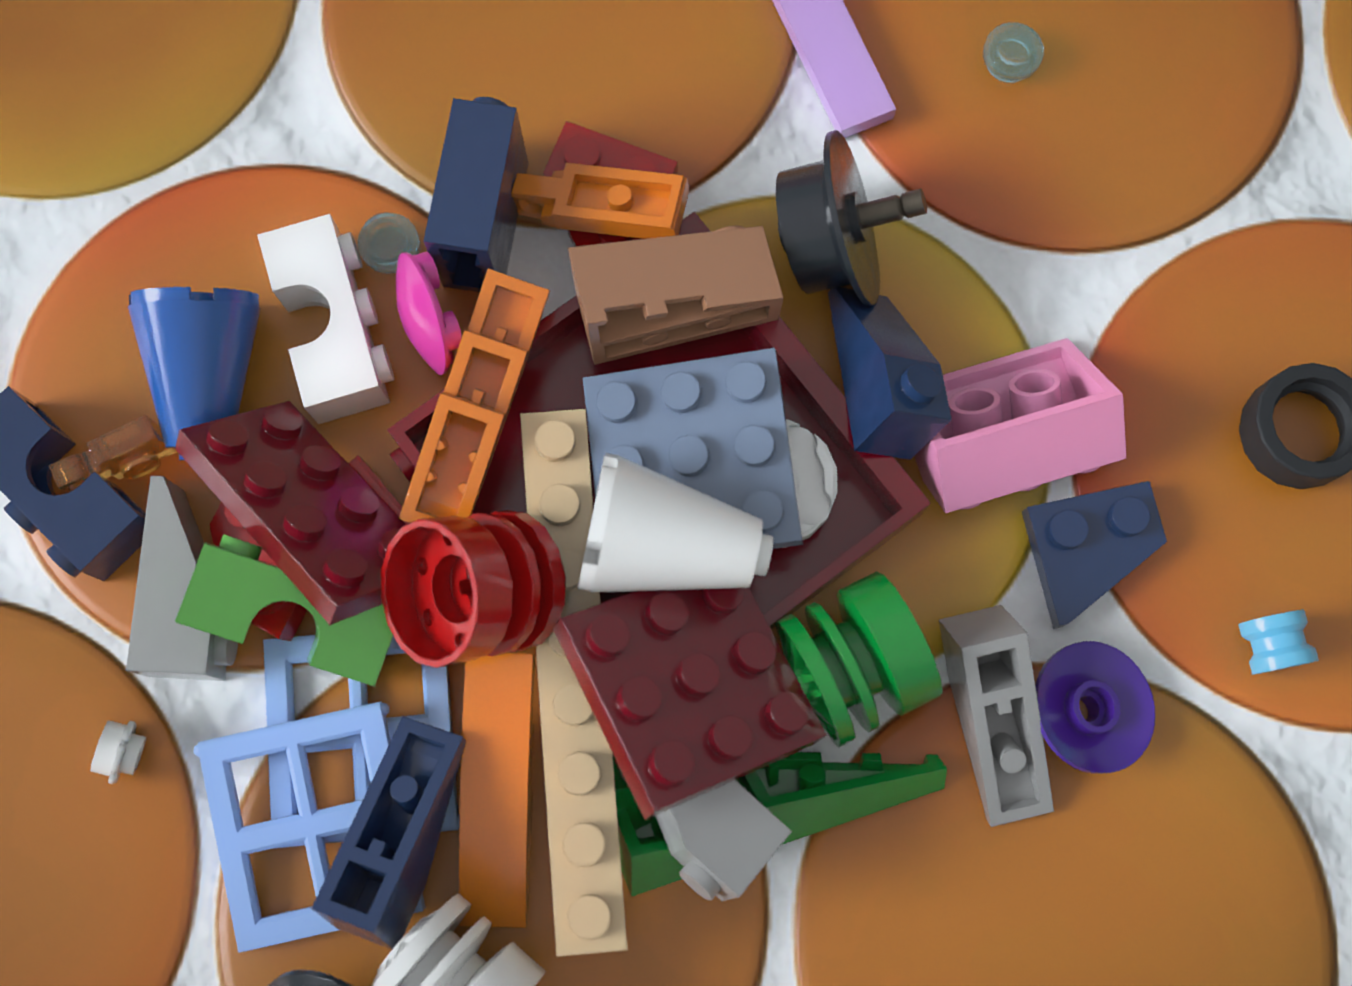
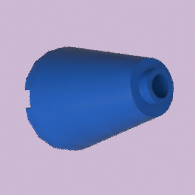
[128,287,261,460]

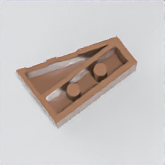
[568,225,783,365]

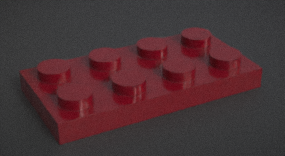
[175,401,406,625]

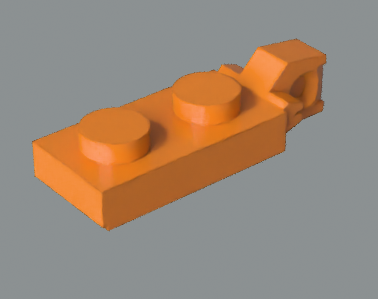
[511,163,690,239]

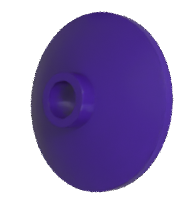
[1035,641,1155,774]

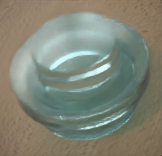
[983,22,1044,83]
[358,213,420,274]

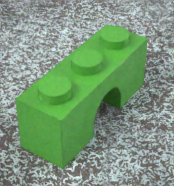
[175,534,393,687]

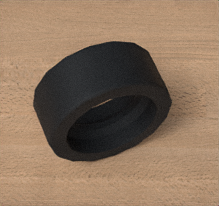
[1239,363,1352,489]

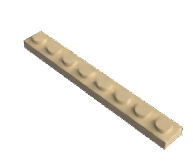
[520,409,627,957]

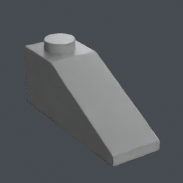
[126,476,238,681]
[939,605,1054,827]
[656,780,792,901]

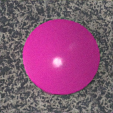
[396,251,462,375]

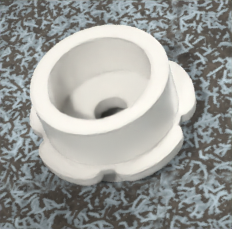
[90,720,146,784]

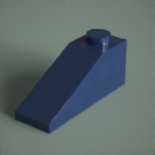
[828,287,952,460]
[311,716,466,950]

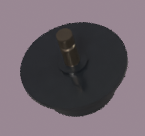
[776,130,927,306]

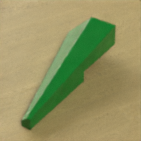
[612,752,947,897]

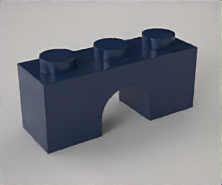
[0,386,146,581]

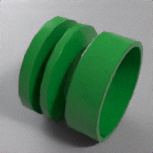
[776,571,943,747]

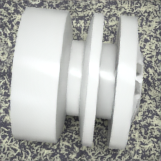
[372,893,546,986]

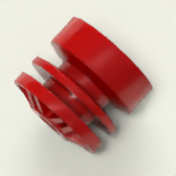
[381,510,566,668]

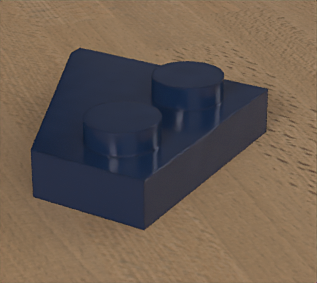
[1022,481,1167,629]

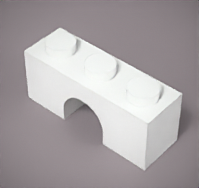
[257,214,394,424]

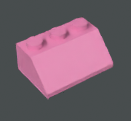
[915,338,1126,514]

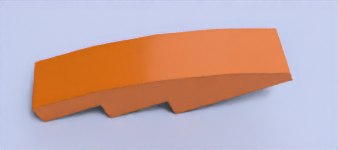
[399,269,551,523]
[459,653,535,928]

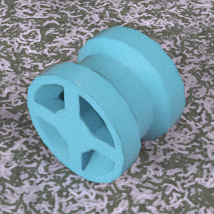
[1238,609,1319,675]

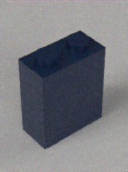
[423,97,528,292]

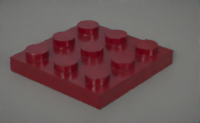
[553,588,827,820]

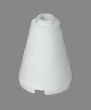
[578,453,773,592]

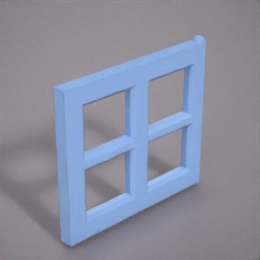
[263,635,459,849]
[194,701,426,953]

